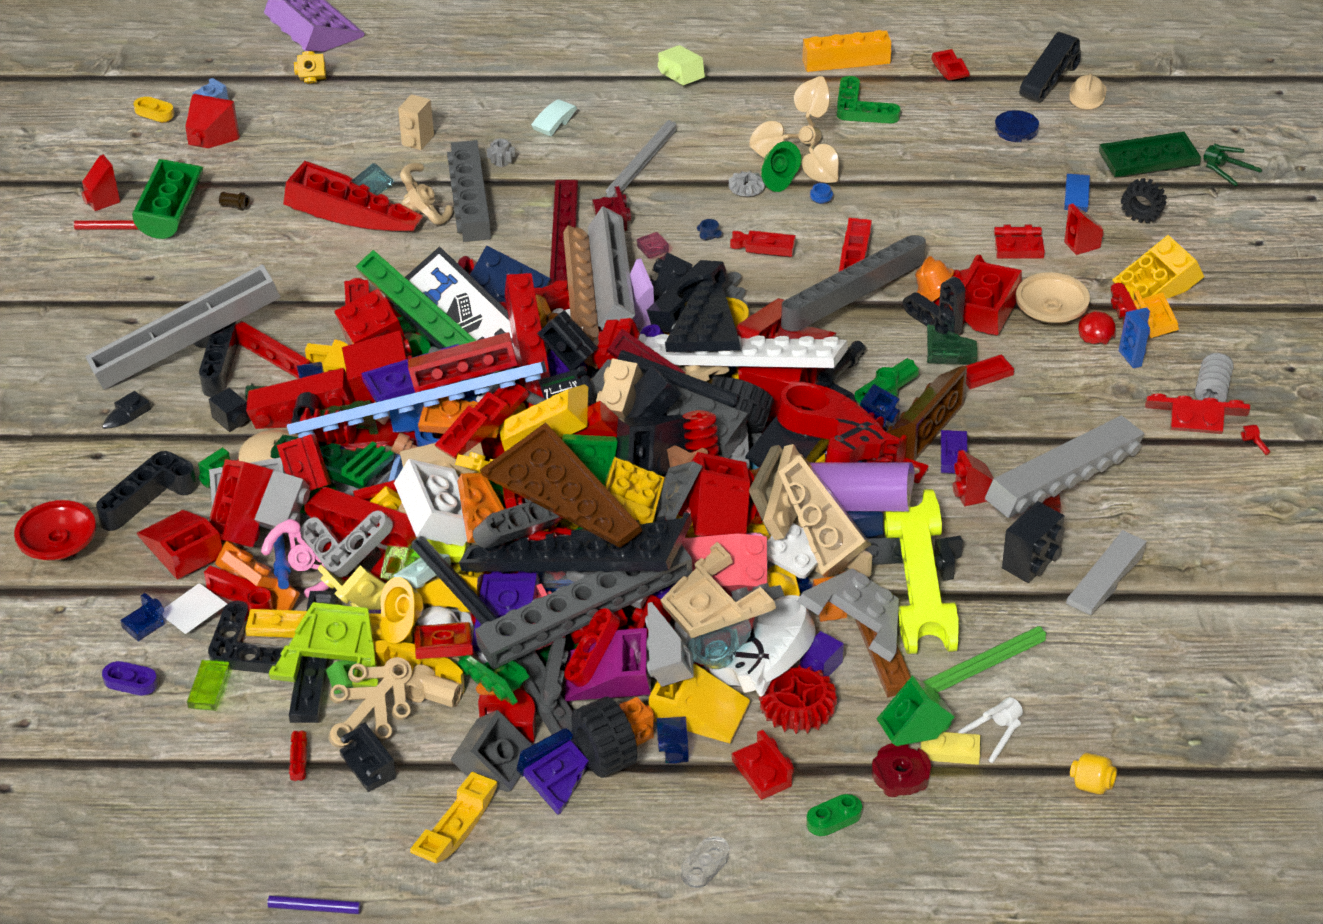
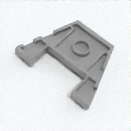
[797,568,899,662]

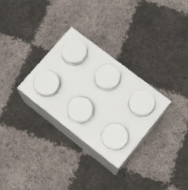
[394,459,467,546]

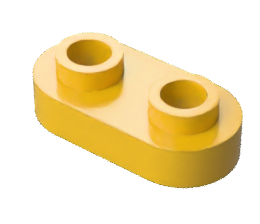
[133,96,174,123]

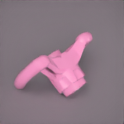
[261,519,339,598]

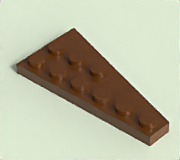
[480,422,642,548]

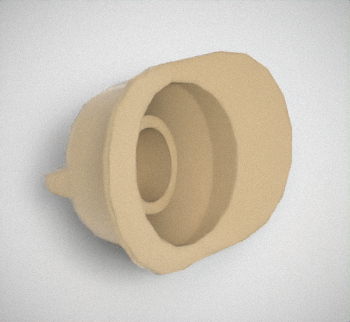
[1069,73,1107,110]

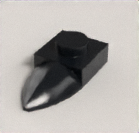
[102,391,151,429]

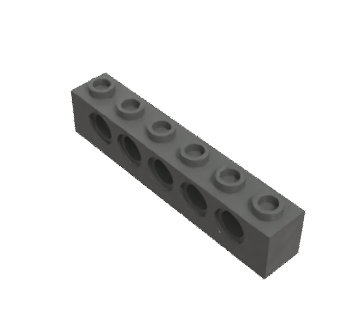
[447,140,491,242]

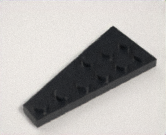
[665,281,740,352]

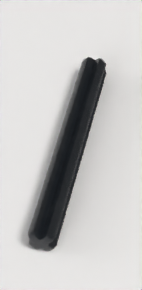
[618,350,739,407]
[411,536,498,624]

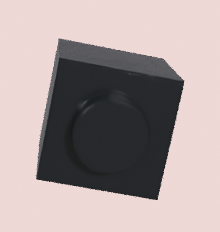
[209,387,250,432]

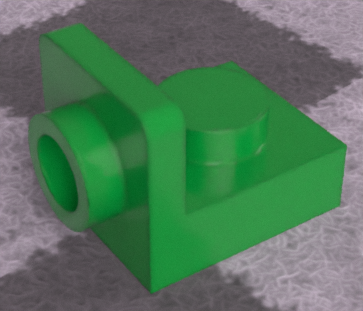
[198,447,230,488]

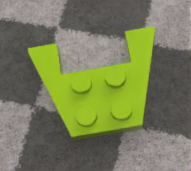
[269,602,379,688]

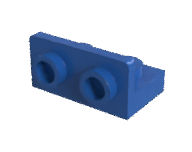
[1118,307,1150,368]

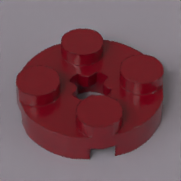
[871,743,931,798]

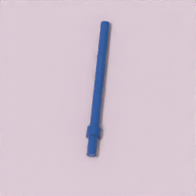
[273,534,291,589]

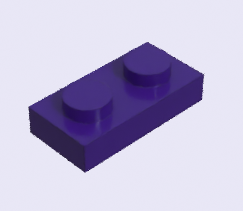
[940,430,967,474]

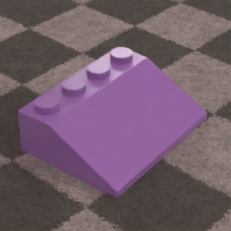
[264,0,365,52]

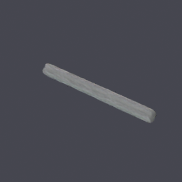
[606,120,677,197]

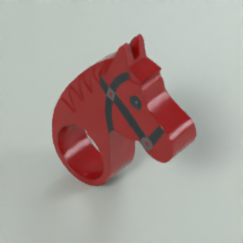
[777,382,900,462]

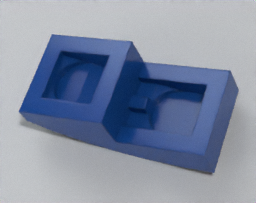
[1064,173,1090,212]

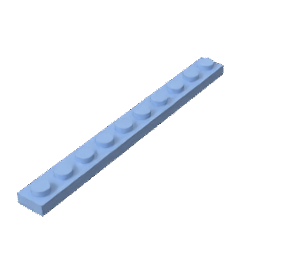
[287,361,547,438]

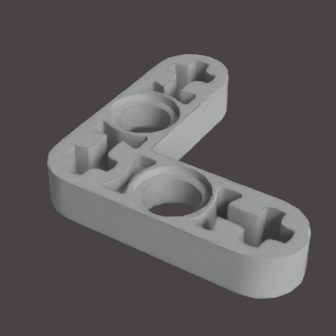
[301,511,393,577]

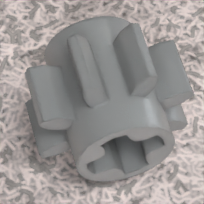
[487,138,515,167]

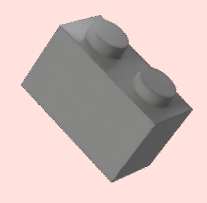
[254,470,310,535]

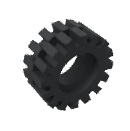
[1121,178,1167,223]

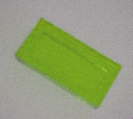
[187,660,230,711]

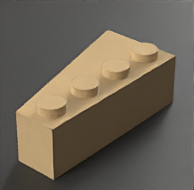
[779,455,871,577]

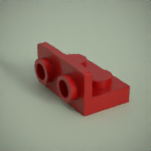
[732,729,794,800]

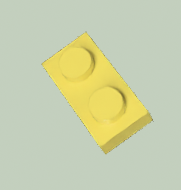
[921,732,980,765]

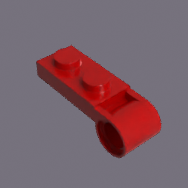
[204,565,274,613]

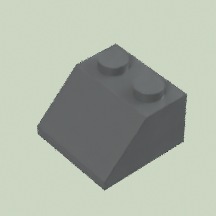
[450,710,537,792]

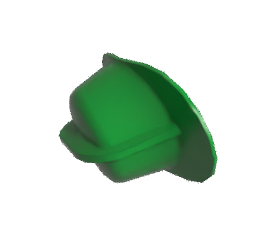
[761,141,801,192]

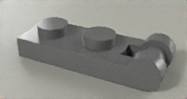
[538,637,568,713]

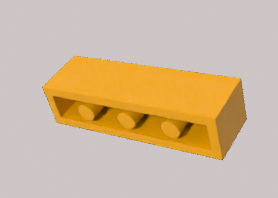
[802,30,892,72]

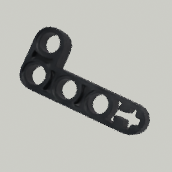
[1019,31,1081,103]
[193,321,238,397]
[96,451,197,531]

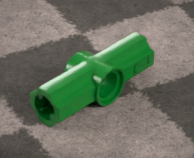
[855,358,919,407]

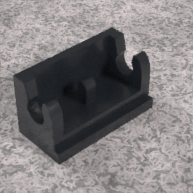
[339,723,396,792]

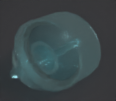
[687,619,751,669]

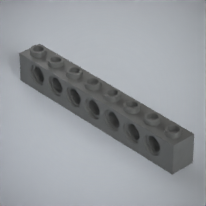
[475,544,692,670]

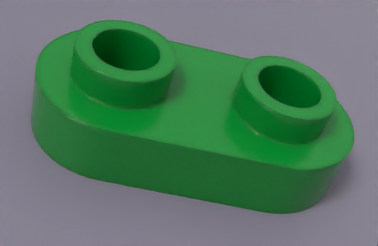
[806,794,862,836]

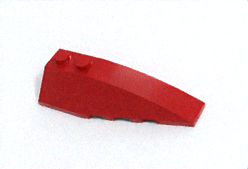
[283,160,423,231]

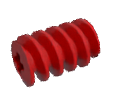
[300,408,356,444]
[683,410,719,456]

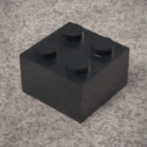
[1002,501,1065,583]

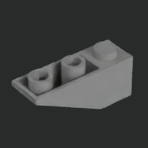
[645,602,694,687]

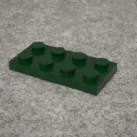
[1099,131,1201,177]

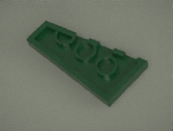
[270,435,383,489]

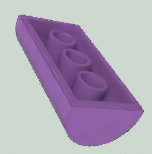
[809,462,915,511]

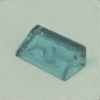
[352,163,393,196]

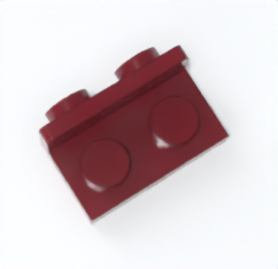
[592,186,631,231]

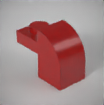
[478,689,536,743]

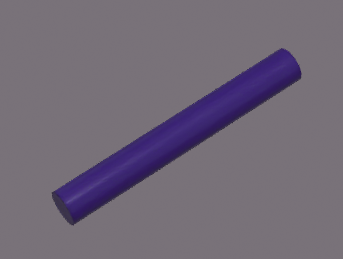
[267,895,361,914]

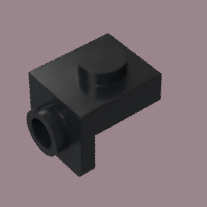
[934,536,963,581]

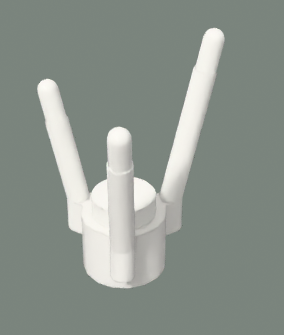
[958,697,1023,763]

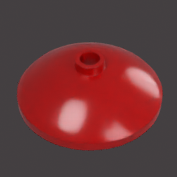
[14,500,96,561]

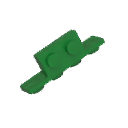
[457,655,529,705]

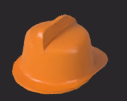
[915,256,955,302]

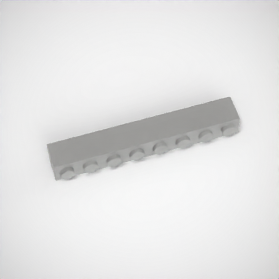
[588,206,635,330]
[85,264,281,390]
[985,415,1145,518]

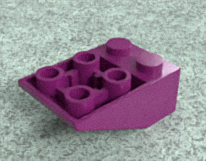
[565,628,651,701]

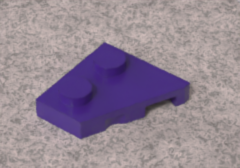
[523,740,588,815]

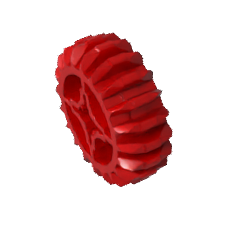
[759,664,837,734]

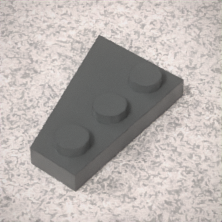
[653,461,702,522]

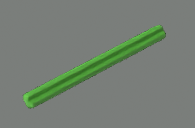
[922,626,1046,693]

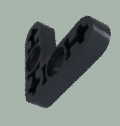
[903,277,965,340]
[208,601,284,674]

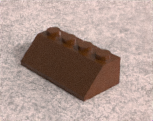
[887,365,967,460]

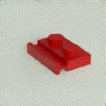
[277,433,331,491]

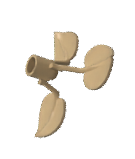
[749,76,839,183]

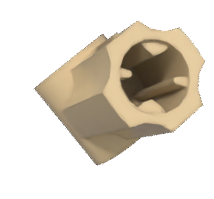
[404,664,463,707]

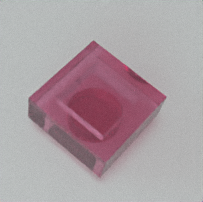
[637,232,669,259]

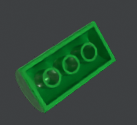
[132,159,203,239]

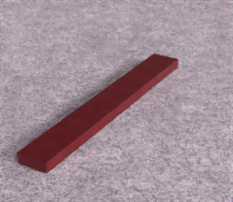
[549,180,578,285]

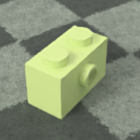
[658,45,705,85]

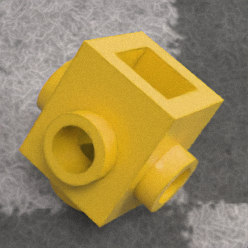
[294,51,326,84]

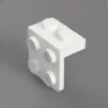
[767,523,818,579]

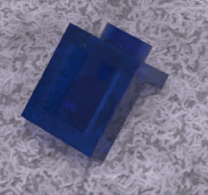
[120,593,165,642]

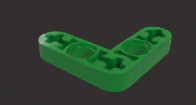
[837,76,901,124]

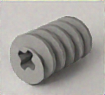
[1195,353,1234,402]

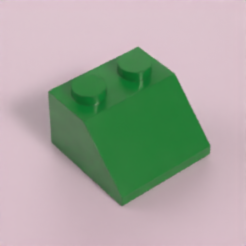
[876,675,955,746]

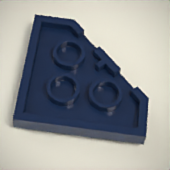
[470,245,550,308]

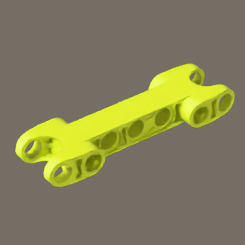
[883,489,958,654]

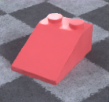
[682,534,767,597]

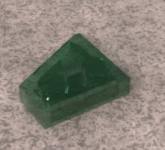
[927,325,977,365]

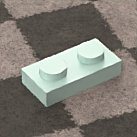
[394,554,451,589]

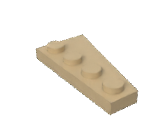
[763,444,803,540]

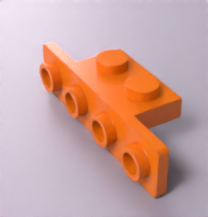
[215,541,299,610]

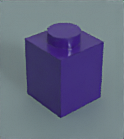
[800,631,844,676]

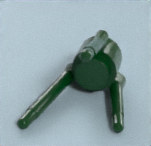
[1204,143,1262,186]

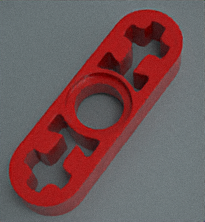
[564,608,620,687]

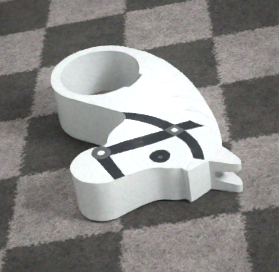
[706,595,816,697]

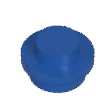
[810,183,833,204]

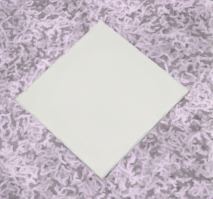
[158,583,227,634]

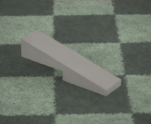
[1066,530,1147,615]

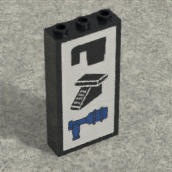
[385,246,517,370]

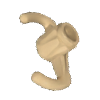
[400,163,453,224]

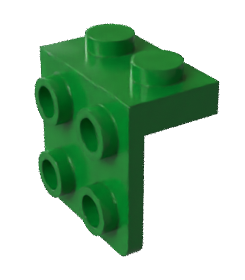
[562,434,618,485]

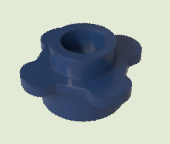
[697,219,722,240]

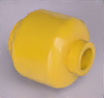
[1070,753,1117,795]

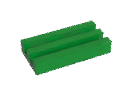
[341,441,394,486]

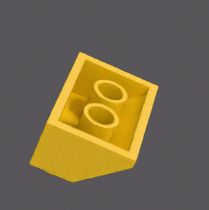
[503,384,588,447]

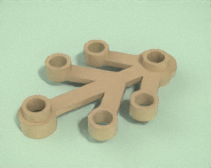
[329,657,412,748]

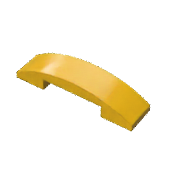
[373,640,465,695]
[410,772,497,864]

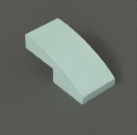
[531,99,577,136]

